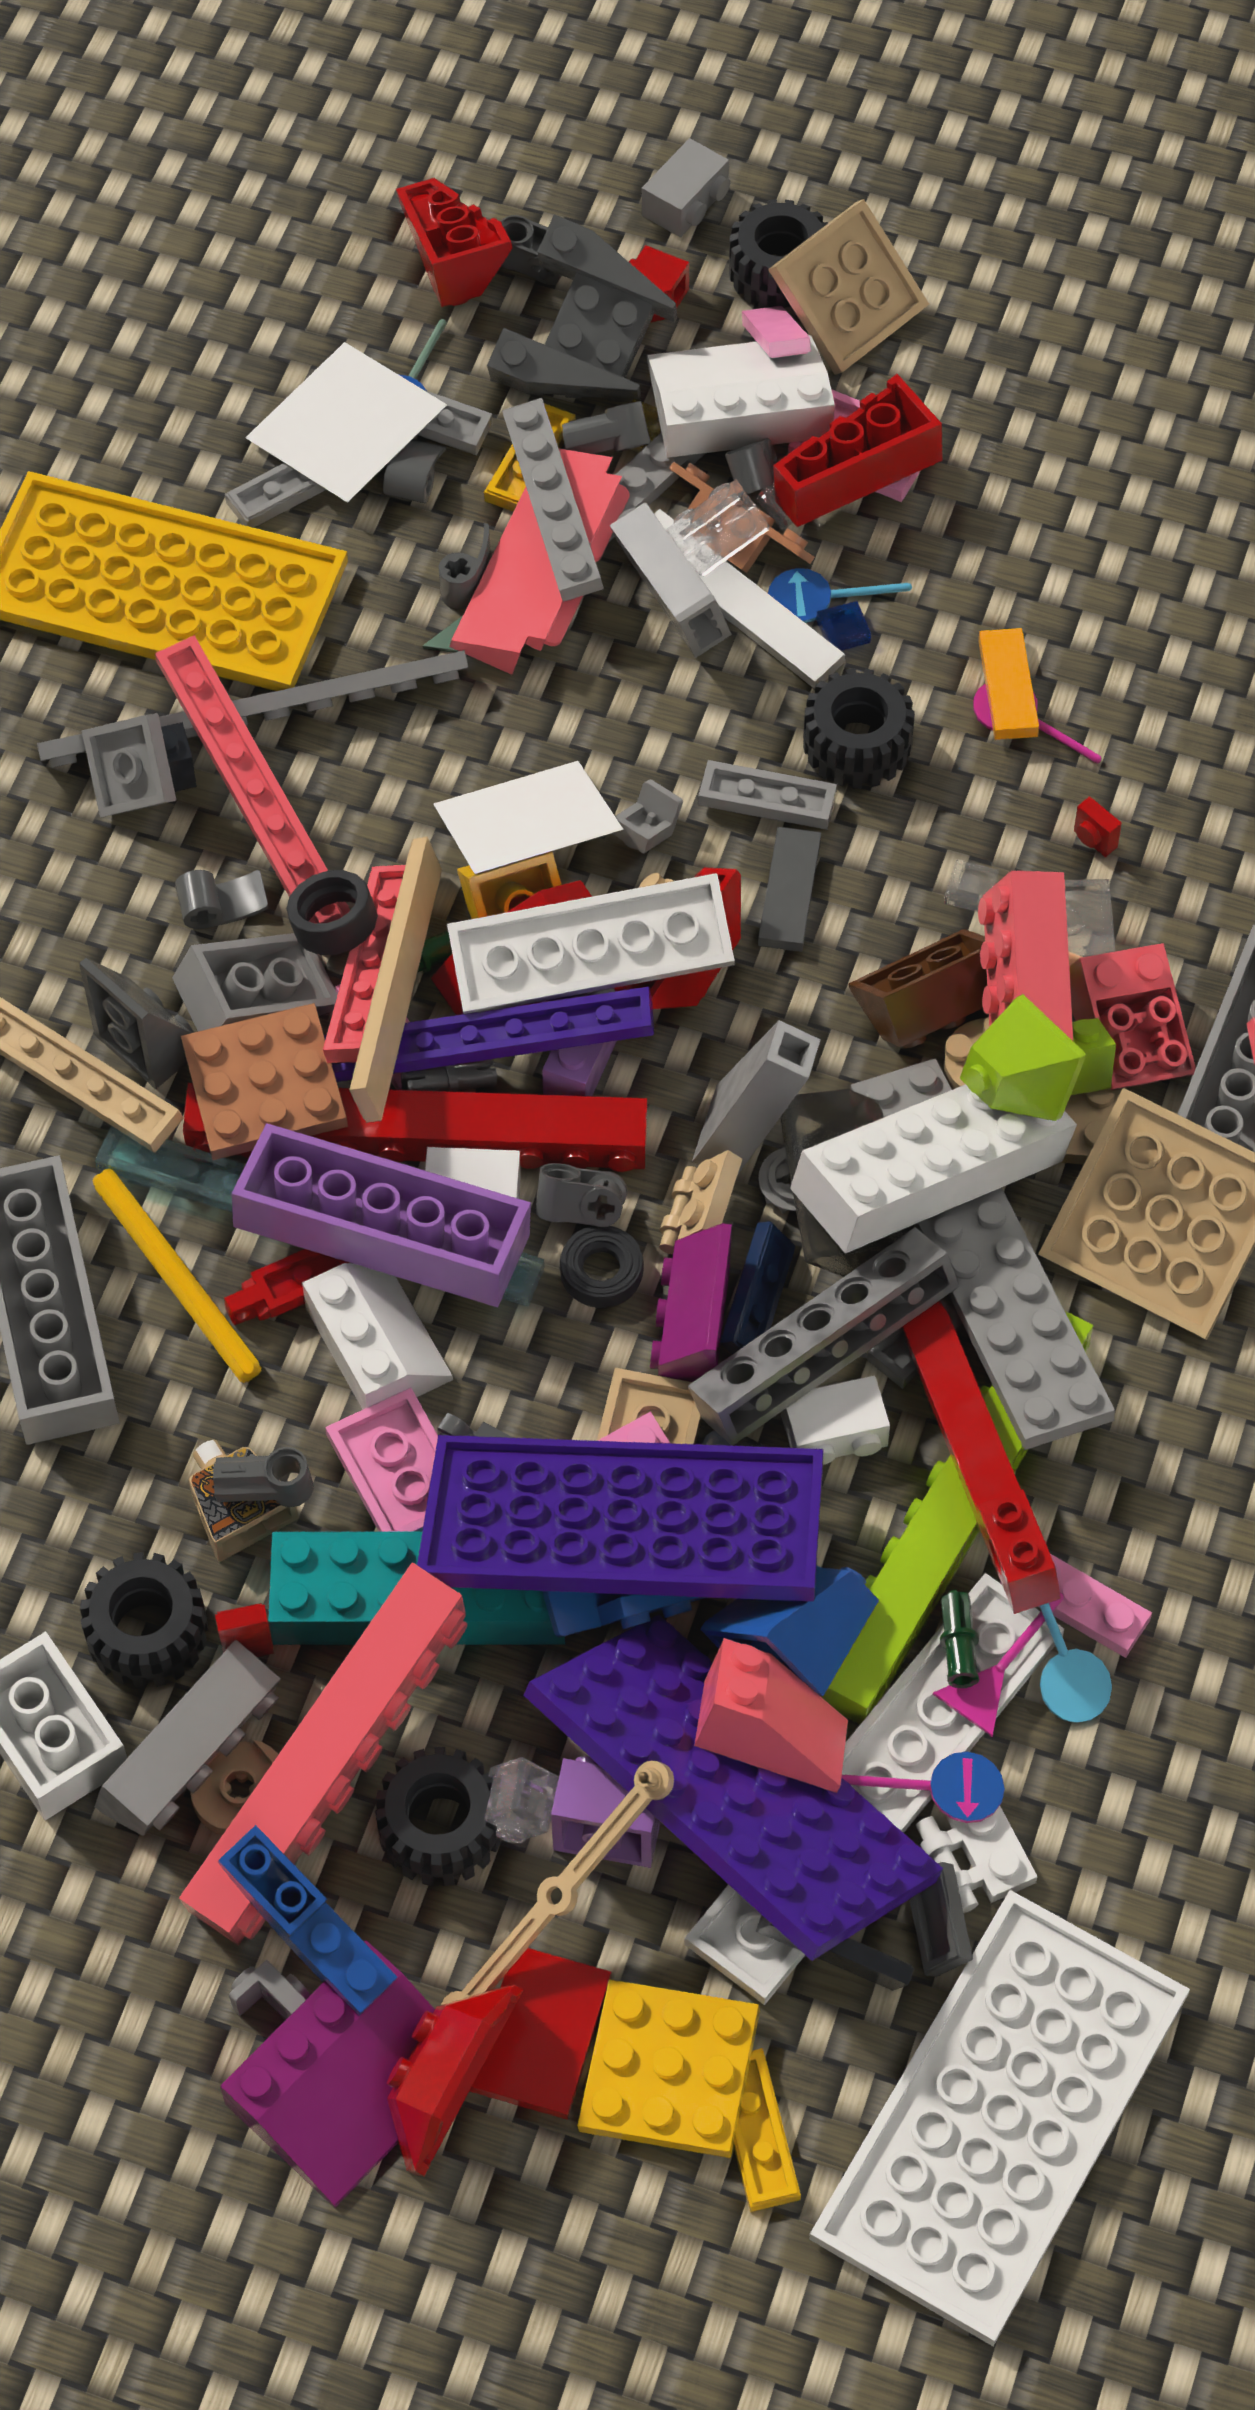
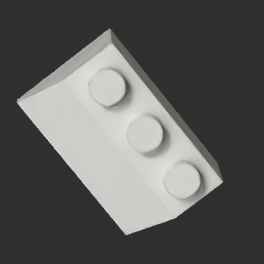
[302,1263,453,1410]

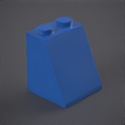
[700,1566,879,1696]

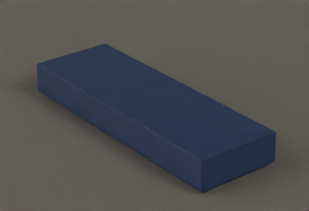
[720,1221,796,1355]

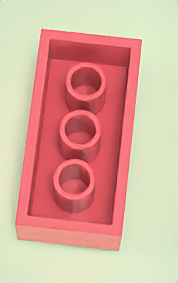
[978,870,1073,1041]

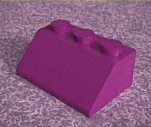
[650,1223,732,1382]

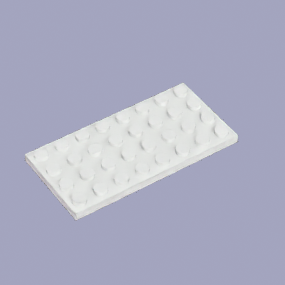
[809,1890,1190,2346]

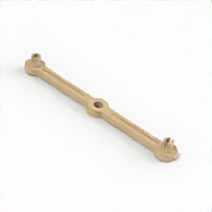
[441,1761,674,2005]

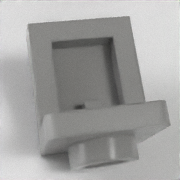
[611,779,683,854]
[229,1959,310,2020]

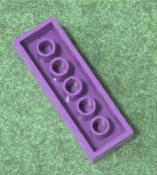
[231,1123,531,1307]

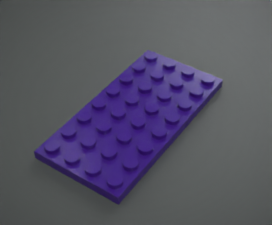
[417,1435,823,1601]
[523,1614,943,1961]

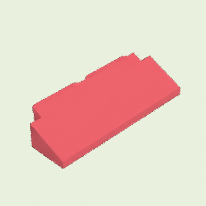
[449,448,630,675]

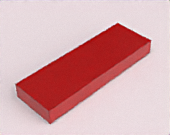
[215,1603,274,1657]

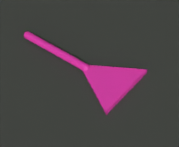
[933,1592,1064,1737]

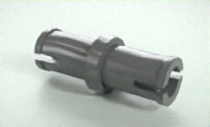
[401,1059,497,1092]

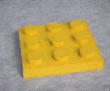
[577,1979,760,2158]

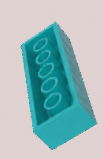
[268,1531,565,1645]

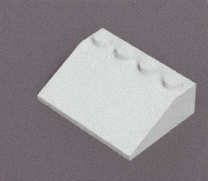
[647,335,835,458]

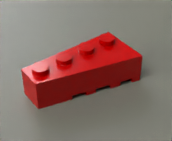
[773,374,943,527]

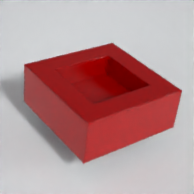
[1074,796,1122,857]

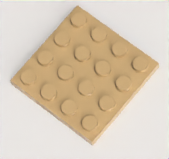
[1038,1088,1255,1340]

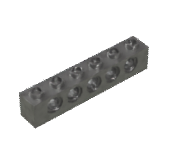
[688,1227,959,1446]

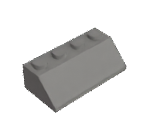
[94,1640,281,1836]

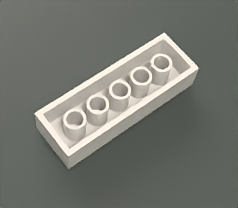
[790,1084,1077,1254]

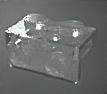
[666,479,770,577]

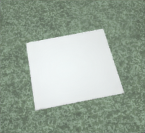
[245,342,447,502]
[434,761,624,874]

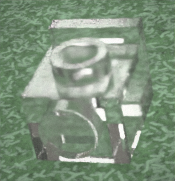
[484,1757,559,1843]

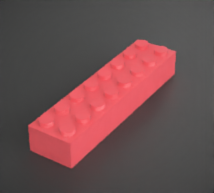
[179,1562,468,1946]

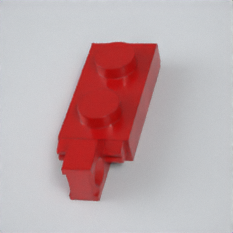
[224,1249,349,1326]

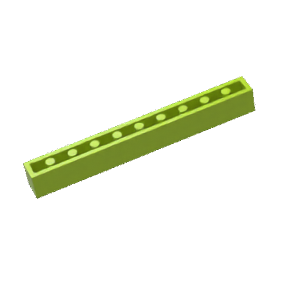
[821,1311,1093,1724]

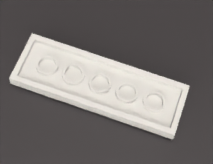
[447,873,735,1014]

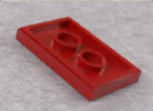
[469,1948,612,2120]

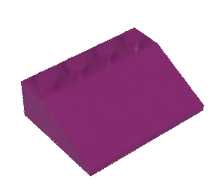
[220,1940,435,2208]

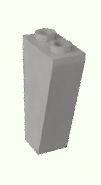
[692,1020,821,1174]

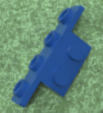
[543,1591,709,1638]

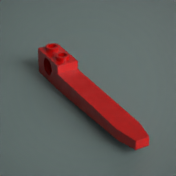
[903,1301,1061,1614]

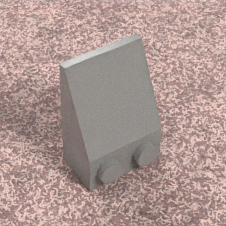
[172,933,338,1032]

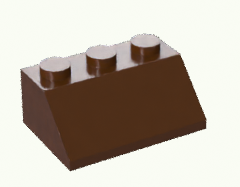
[848,929,987,1048]

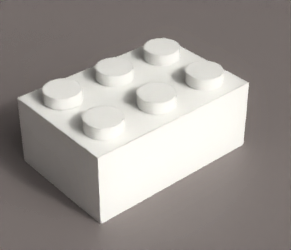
[0,1631,127,1821]

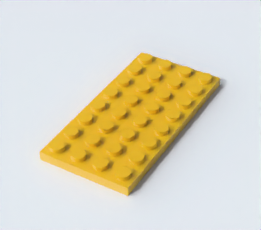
[0,471,348,691]

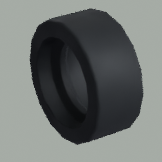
[286,870,378,955]

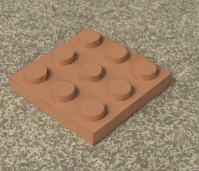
[181,1003,348,1160]

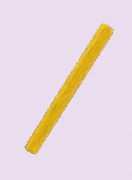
[92,1168,261,1383]

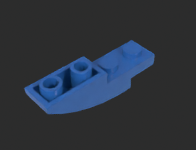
[218,1825,397,2016]

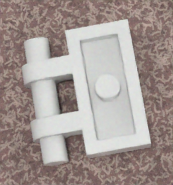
[916,1806,1037,1913]

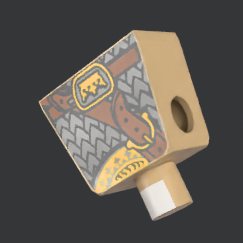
[188,1440,299,1563]

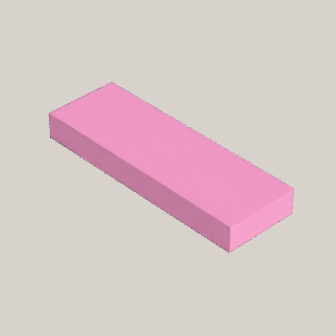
[742,306,811,358]

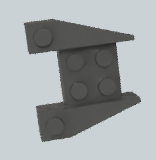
[487,214,677,403]

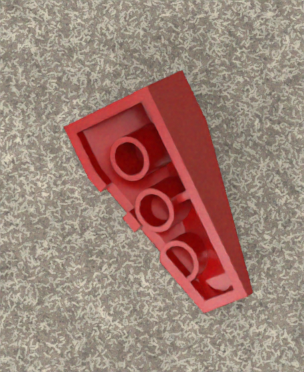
[396,178,513,307]

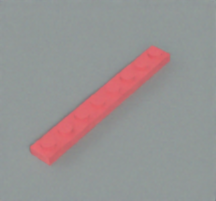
[155,635,350,923]

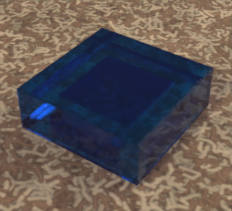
[816,601,871,651]

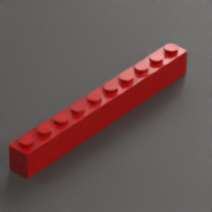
[183,1083,647,1172]

